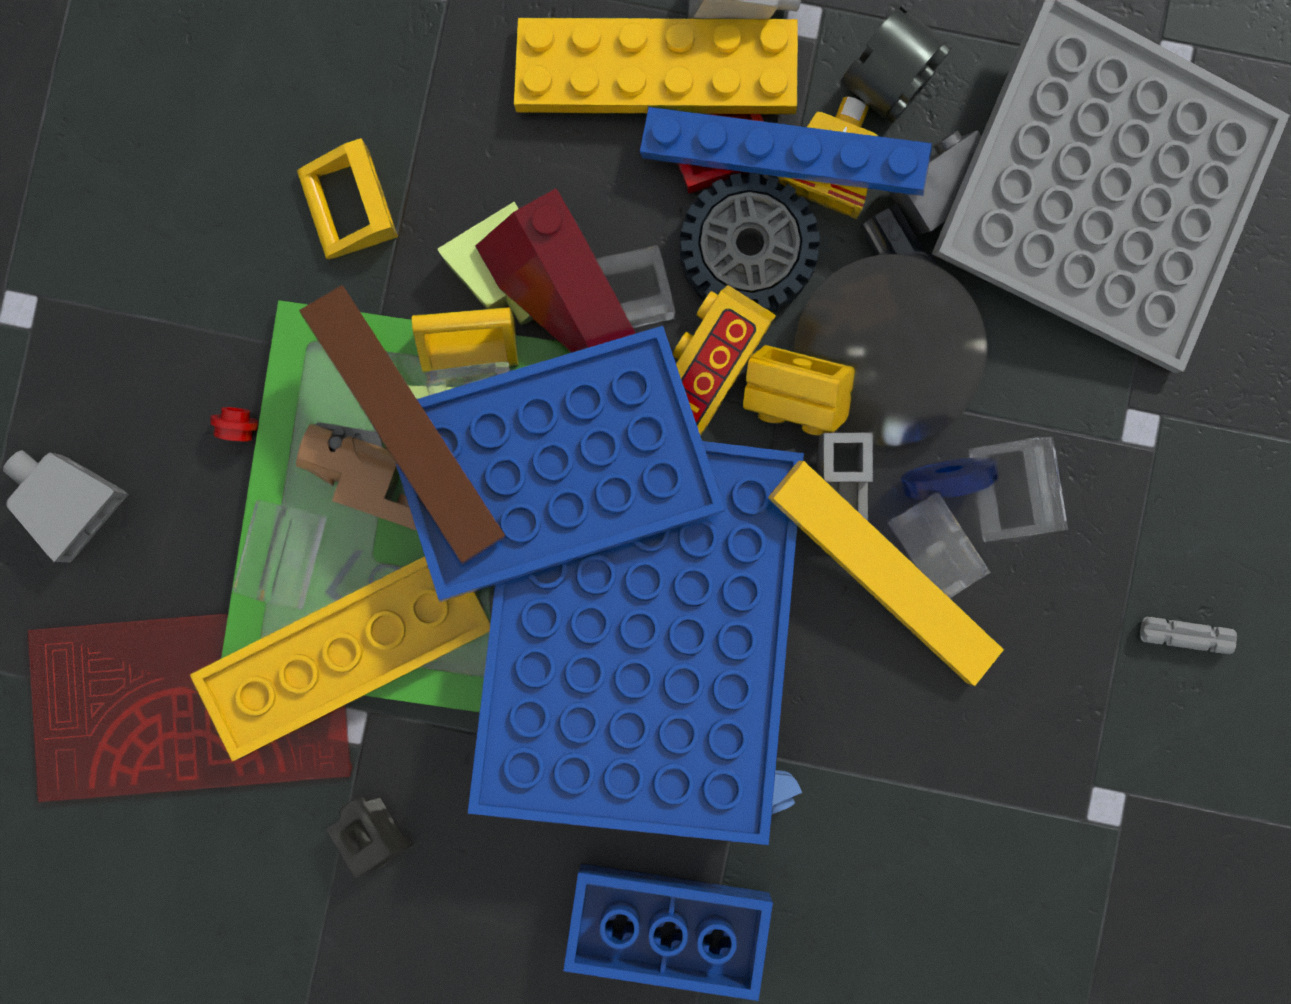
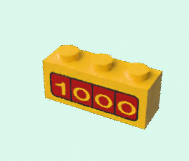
[672,285,776,436]

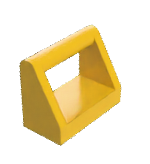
[297,138,398,259]
[412,307,518,374]

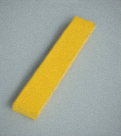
[768,461,1004,686]

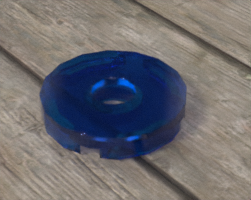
[901,457,1000,500]

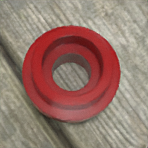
[210,407,259,441]

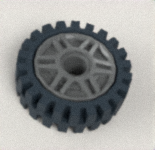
[679,173,820,313]

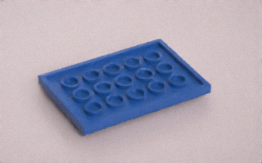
[395,326,725,602]

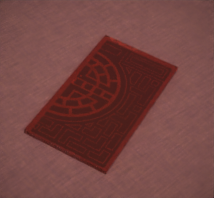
[27,614,352,802]

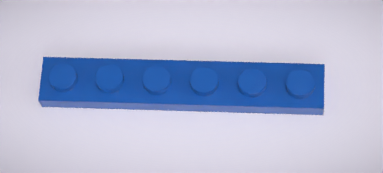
[640,107,932,196]

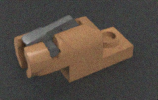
[296,422,417,531]

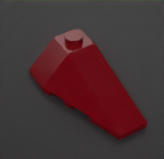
[475,188,636,353]

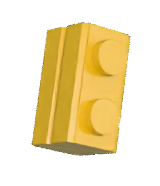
[743,345,855,435]

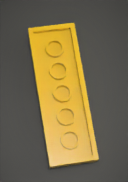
[514,18,798,114]
[190,556,491,762]

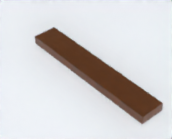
[299,285,505,565]

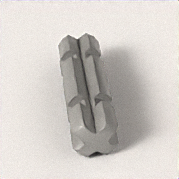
[1140,617,1237,654]

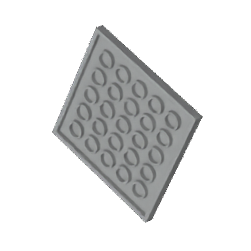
[932,0,1290,373]

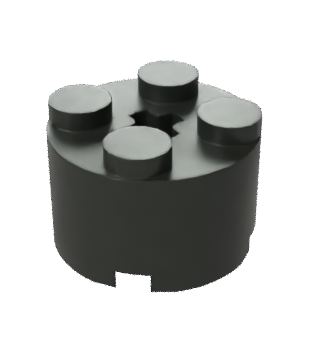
[841,6,952,124]

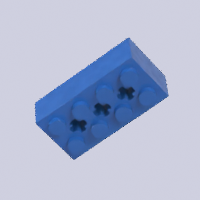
[563,864,773,1001]

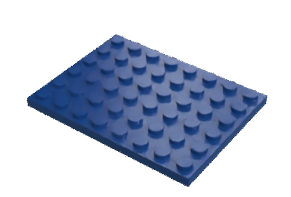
[468,441,804,845]

